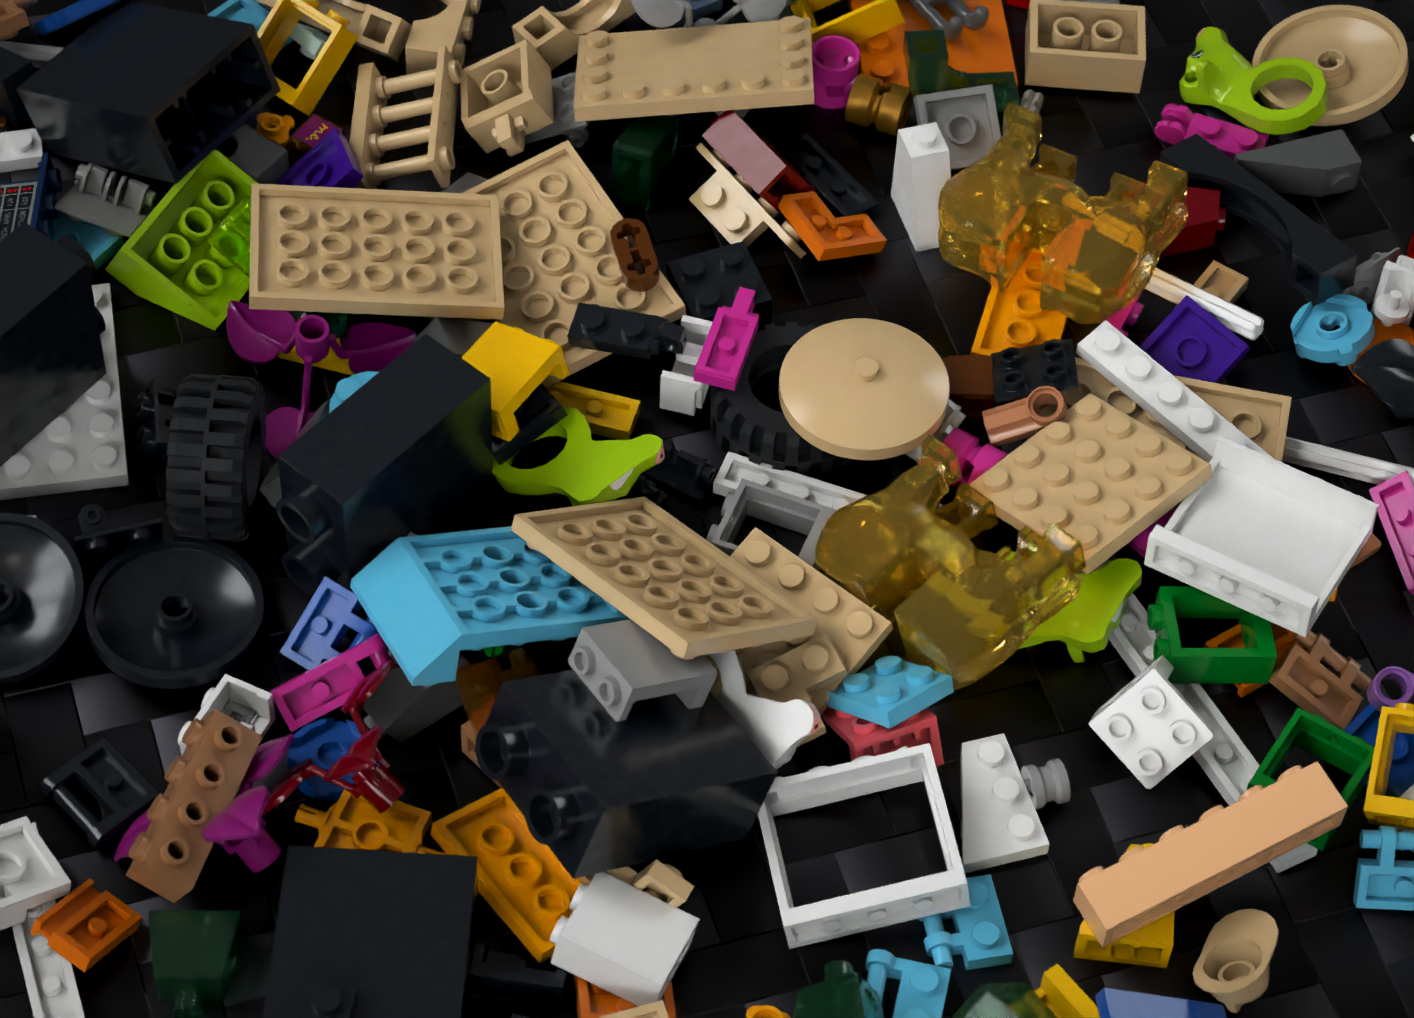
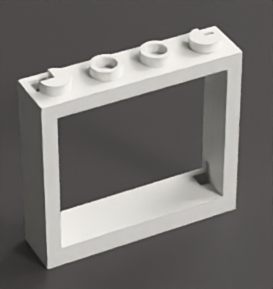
[758,743,971,949]

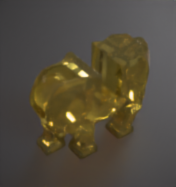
[938,103,1188,324]
[815,434,1086,690]

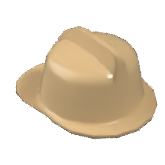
[1192,909,1279,1013]

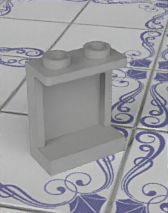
[568,619,718,722]

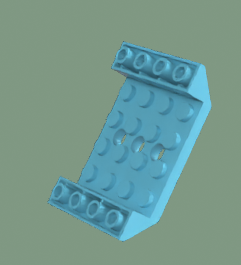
[350,526,629,686]

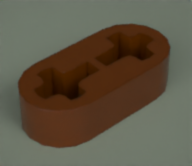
[610,218,660,292]

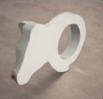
[707,650,821,770]

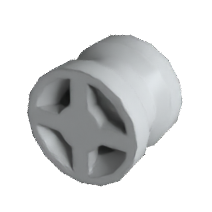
[1021,758,1071,810]

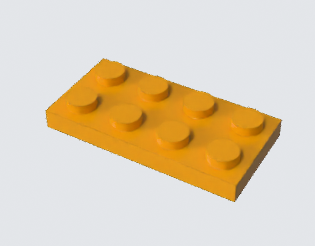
[970,235,1086,356]
[430,788,589,964]

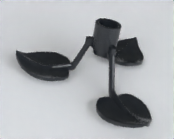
[1351,339,1414,421]

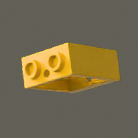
[257,0,358,116]
[789,0,905,45]
[1363,703,1414,830]

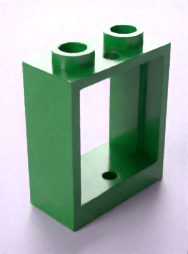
[1147,586,1277,684]
[1246,707,1375,851]

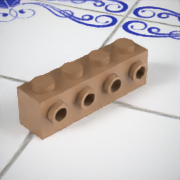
[126,708,262,903]

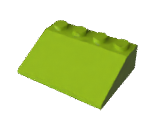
[105,149,258,331]

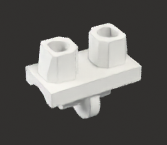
[1370,255,1414,327]

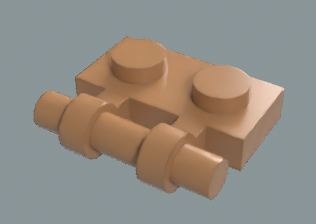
[1268,630,1371,731]

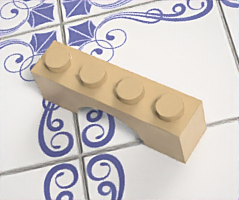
[253,0,412,62]
[405,0,481,75]
[512,0,636,71]

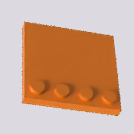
[848,0,1018,97]

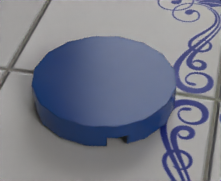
[286,718,376,801]

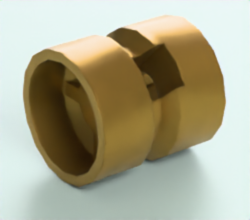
[845,73,914,137]

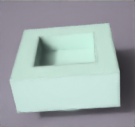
[289,23,329,60]

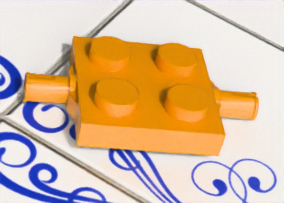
[295,790,447,855]

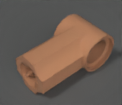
[982,386,1068,447]

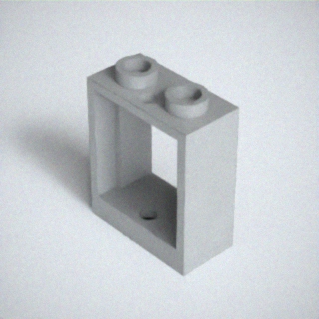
[706,478,839,571]

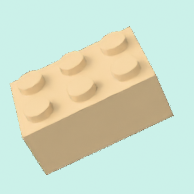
[1025,0,1146,93]

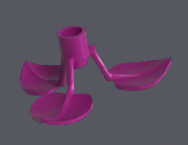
[227,300,416,460]
[114,733,295,873]

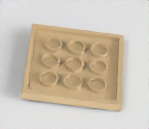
[967,393,1213,574]
[704,527,893,715]

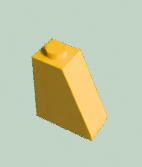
[1074,843,1175,969]

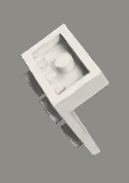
[1088,655,1214,789]

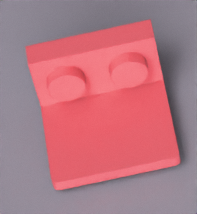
[822,708,944,767]

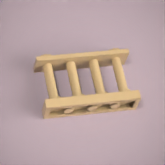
[349,45,463,189]

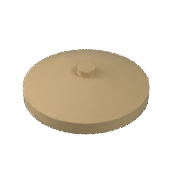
[1252,5,1409,126]
[778,318,950,460]

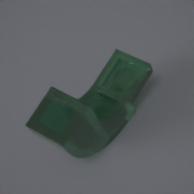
[903,30,1019,111]

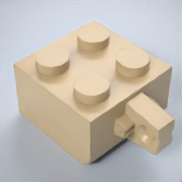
[460,39,554,157]

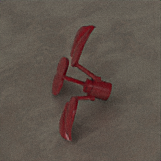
[262,658,406,819]

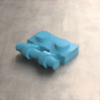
[1353,826,1414,911]
[918,874,1013,970]

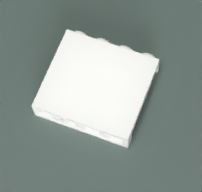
[1144,435,1379,637]

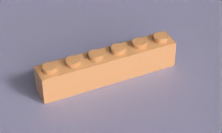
[1073,761,1348,948]

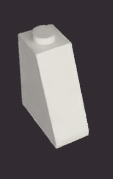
[891,122,955,252]

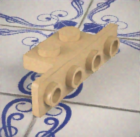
[689,143,806,259]

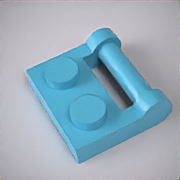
[859,949,951,1018]

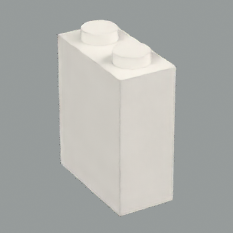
[549,872,700,1006]

